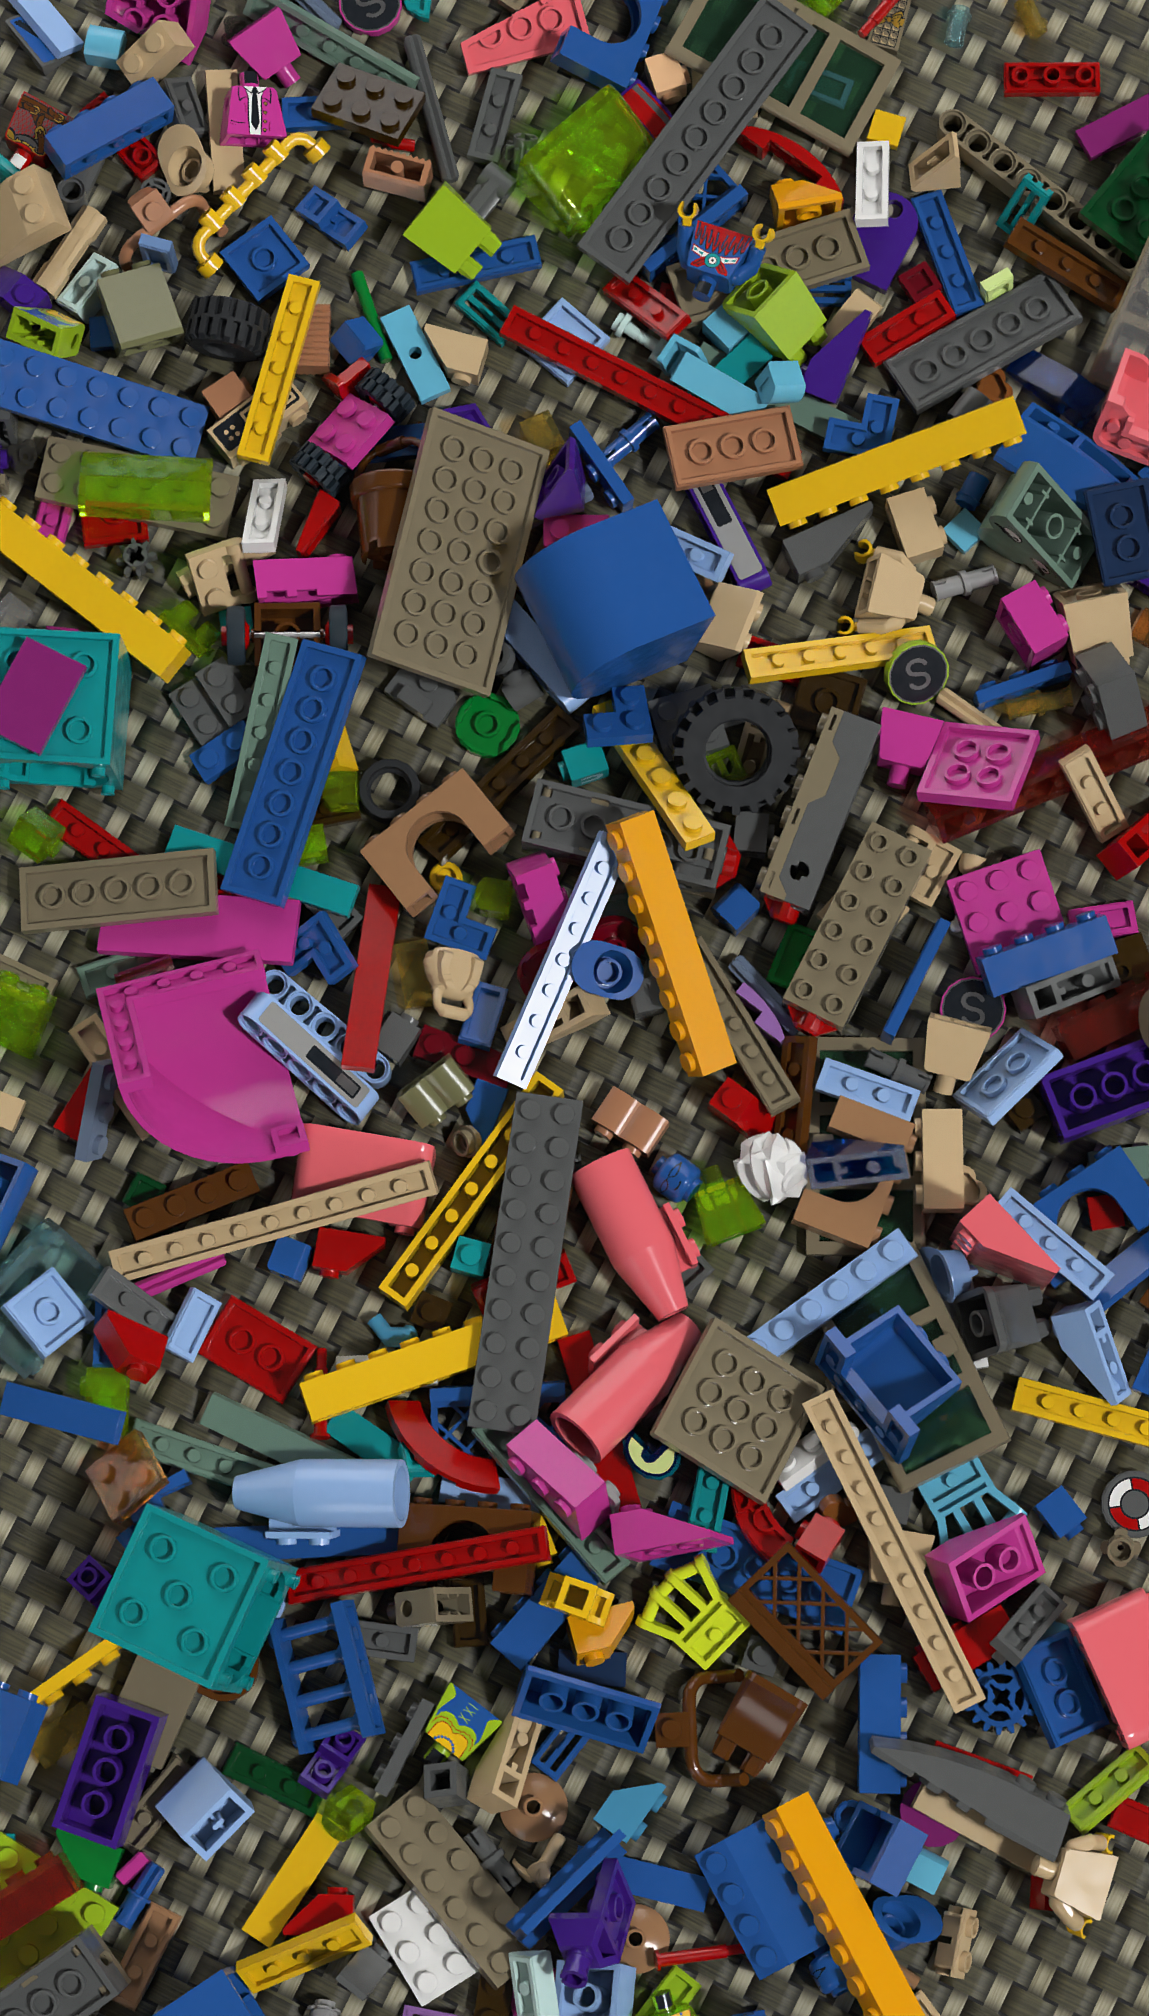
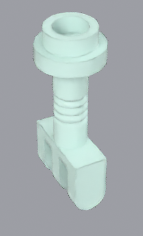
[610,312,668,370]

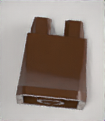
[712,1670,808,1778]

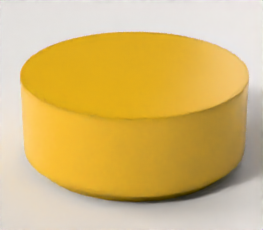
[429,862,463,894]

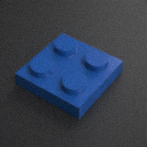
[219,215,310,305]

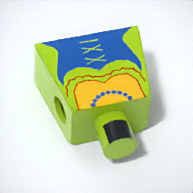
[6,306,85,358]
[423,1682,503,1764]

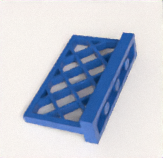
[641,164,748,283]
[429,1380,568,1466]
[505,1827,627,1951]

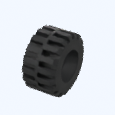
[184,295,271,362]

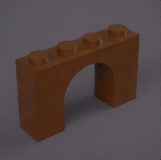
[397,1497,541,1596]

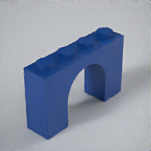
[550,0,669,96]
[1033,1145,1149,1290]
[0,1681,48,1786]

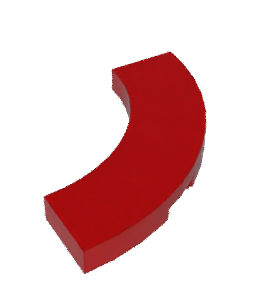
[385,1400,500,1494]
[730,1486,794,1567]

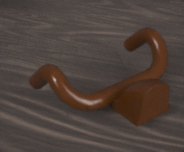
[655,1668,749,1788]

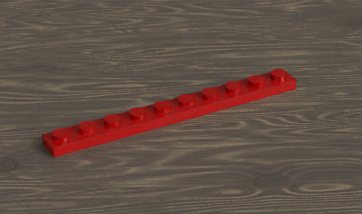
[499,305,802,482]

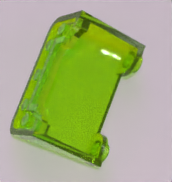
[516,84,654,239]

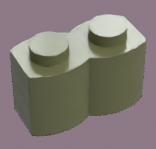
[397,1054,475,1129]

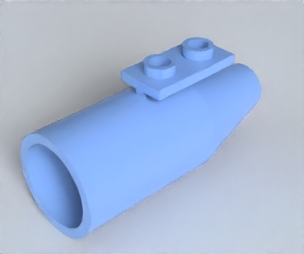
[232,1459,410,1545]

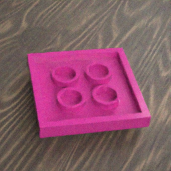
[916,722,1040,811]
[945,849,1065,975]

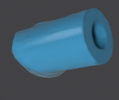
[367,1313,418,1348]

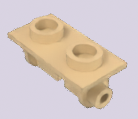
[934,1905,979,1979]

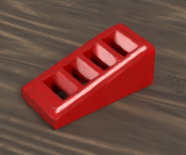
[296,489,342,558]

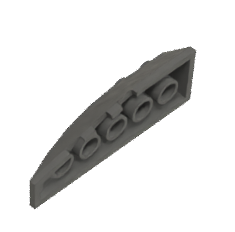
[869,1735,1071,1863]

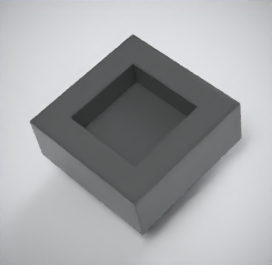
[740,1634,780,1678]

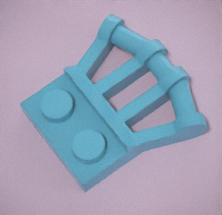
[917,1458,1027,1546]

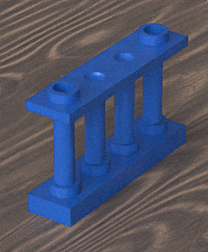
[267,1599,386,1755]

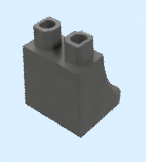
[953,1283,1052,1362]

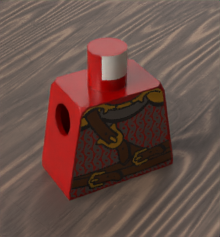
[5,91,74,171]

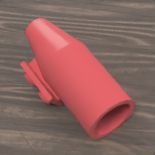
[572,1148,701,1321]
[550,1313,701,1463]

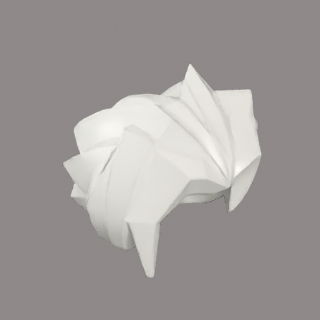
[733,1131,808,1205]

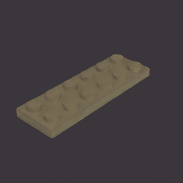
[666,208,870,329]
[34,435,240,541]
[19,848,219,935]
[364,1784,549,1991]

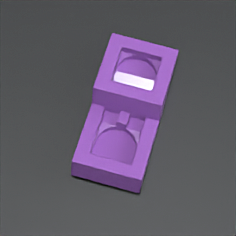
[735,982,785,1048]

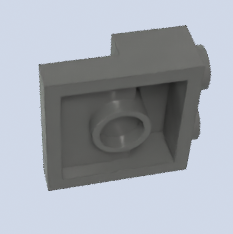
[168,656,253,747]

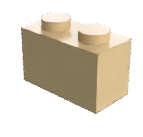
[116,20,195,85]
[885,487,948,565]

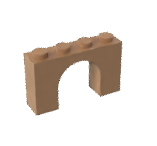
[360,768,516,918]
[791,1095,918,1252]

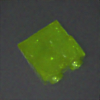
[0,970,58,1059]

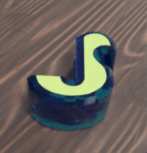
[623,1430,682,1480]

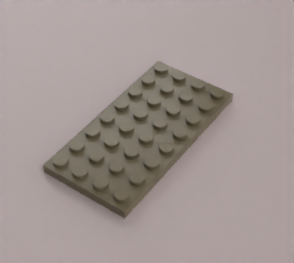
[367,407,550,698]

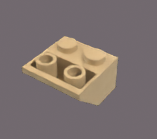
[694,582,764,662]

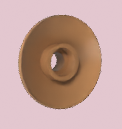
[500,1773,568,1842]
[620,1904,670,1974]

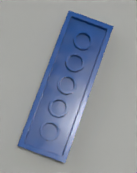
[649,1501,864,1636]

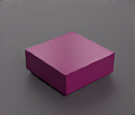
[116,1852,152,1885]

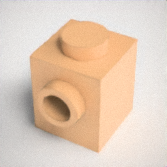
[644,53,691,105]

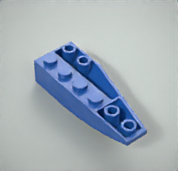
[993,402,1139,511]

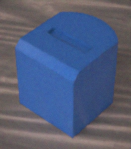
[330,316,383,365]
[710,882,760,937]
[267,1236,314,1283]

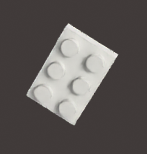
[368,1890,478,2007]

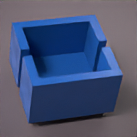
[837,1800,928,1897]

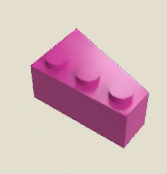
[506,1419,611,1541]

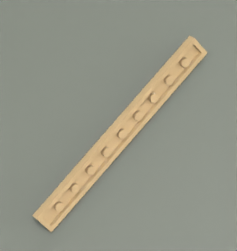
[108,1160,439,1280]
[802,1389,986,1714]

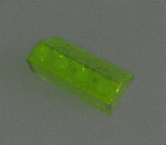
[78,452,213,523]

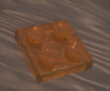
[86,1429,170,1525]

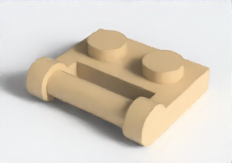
[185,537,258,616]
[905,825,962,910]

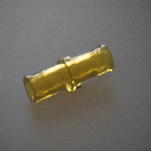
[1005,686,1074,720]

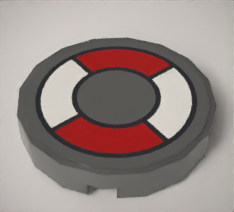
[1100,1471,1149,1539]

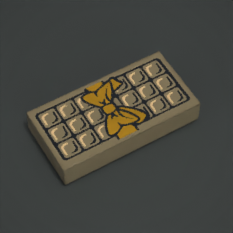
[868,0,912,55]

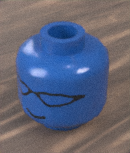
[651,1153,703,1203]
[808,1943,849,1998]

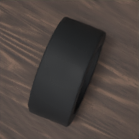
[359,759,421,824]

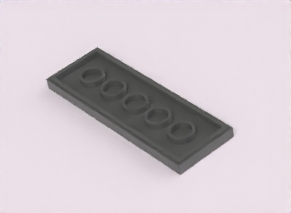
[883,272,1083,416]

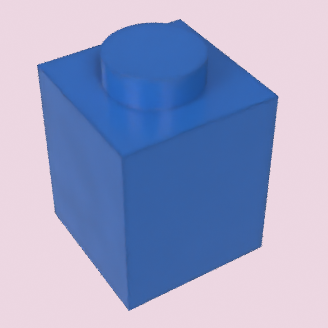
[1032,1485,1087,1541]

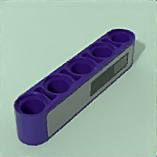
[685,483,772,591]

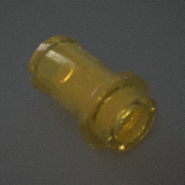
[1014,0,1048,39]

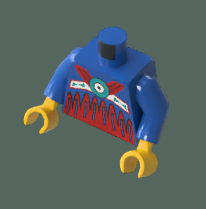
[676,201,775,302]

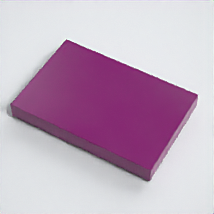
[0,637,87,756]

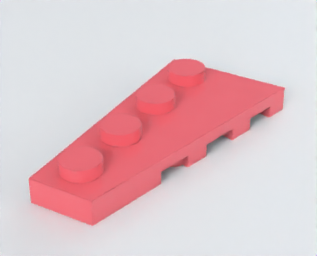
[460,0,590,76]

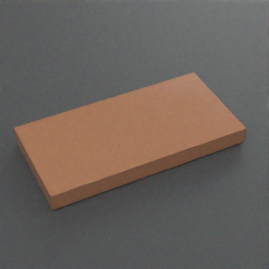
[662,405,804,491]

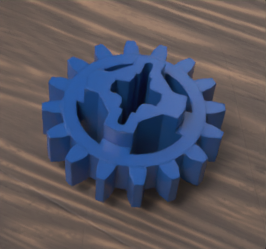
[964,1662,1035,1735]

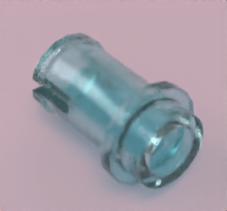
[944,5,972,48]

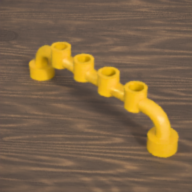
[192,132,331,279]

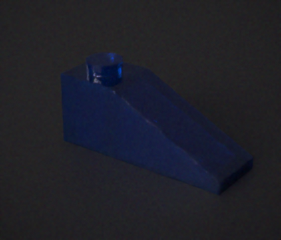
[1005,350,1106,430]
[805,1139,911,1190]

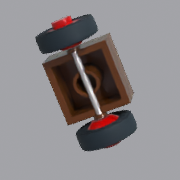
[221,602,353,676]

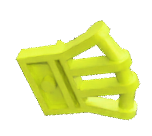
[635,1553,750,1671]

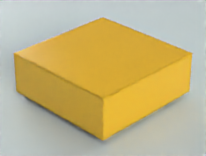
[866,109,906,151]

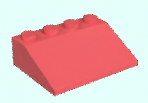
[949,1193,1061,1290]

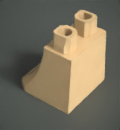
[1052,582,1134,669]

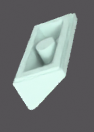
[55,252,122,324]
[508,1950,559,2016]

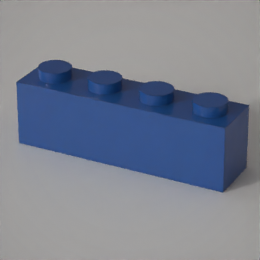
[44,77,174,180]
[975,910,1118,997]
[490,1545,599,1672]
[857,1654,907,1794]

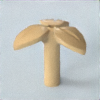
[512,1832,566,1889]

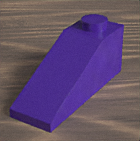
[801,309,873,405]

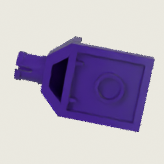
[548,1858,636,1989]

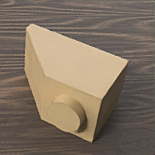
[424,323,489,386]

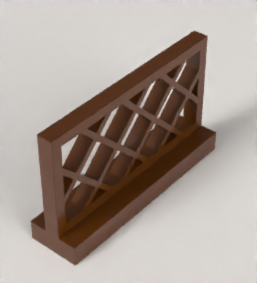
[728,1541,883,1700]

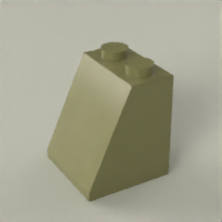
[95,260,184,359]

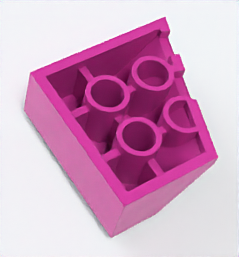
[105,0,211,66]

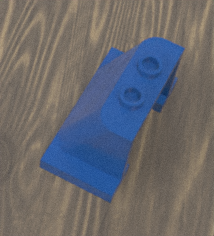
[815,1305,962,1465]

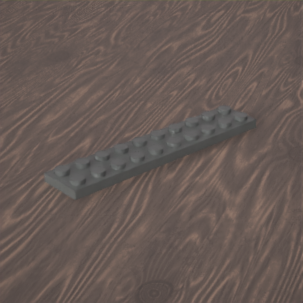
[576,0,817,285]
[467,1091,583,1434]

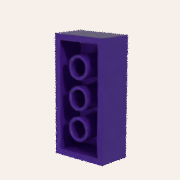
[1037,1039,1149,1145]
[52,1692,169,1849]

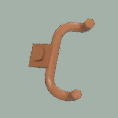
[119,187,229,272]

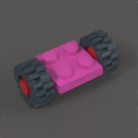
[289,367,416,498]

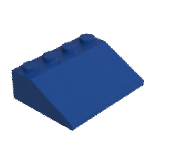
[694,1818,827,1980]

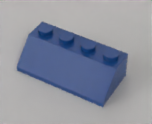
[511,1664,661,1754]

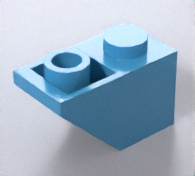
[593,1783,668,1844]

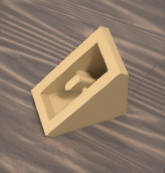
[908,131,961,192]

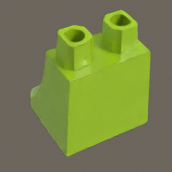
[403,181,502,280]
[722,263,828,366]

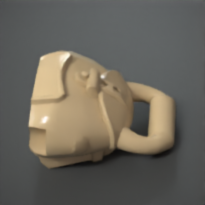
[423,947,484,1022]

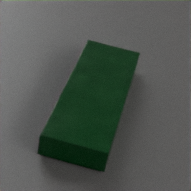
[221,1742,323,1818]

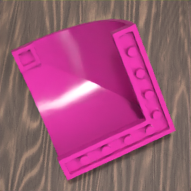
[96,949,310,1164]

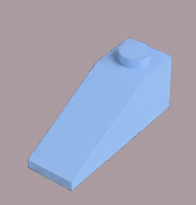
[1051,1299,1132,1406]

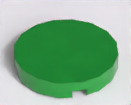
[455,693,520,758]

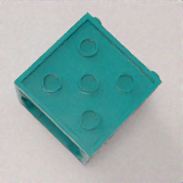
[0,627,133,796]
[88,1503,301,1694]

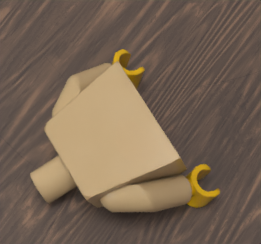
[837,539,936,637]
[1030,1832,1119,1939]

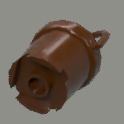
[349,436,421,571]

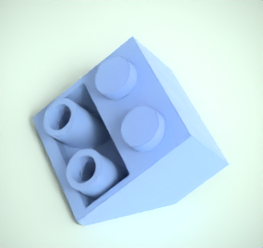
[155,1756,255,1861]

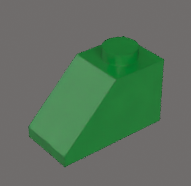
[56,1828,127,1893]

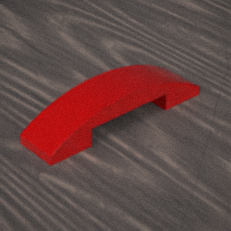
[736,126,844,211]

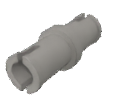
[930,564,999,602]

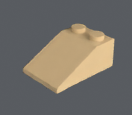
[0,164,72,267]

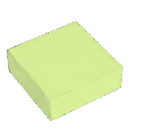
[980,267,1013,304]

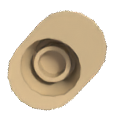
[157,124,215,197]

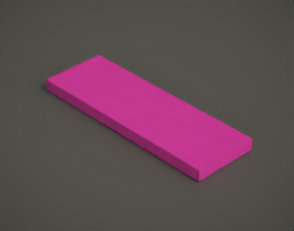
[97,895,302,966]

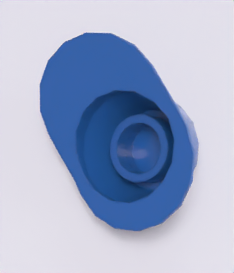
[571,940,644,1000]
[871,1895,943,1951]

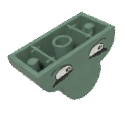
[977,461,1095,589]

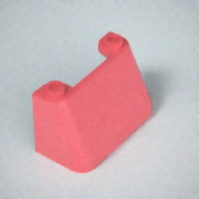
[1093,348,1149,466]
[291,1123,436,1236]
[1066,1587,1149,1750]

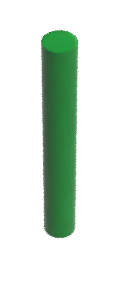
[351,271,393,364]

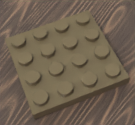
[649,1317,825,1505]

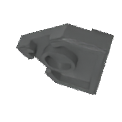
[384,668,456,730]

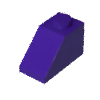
[0,265,52,328]

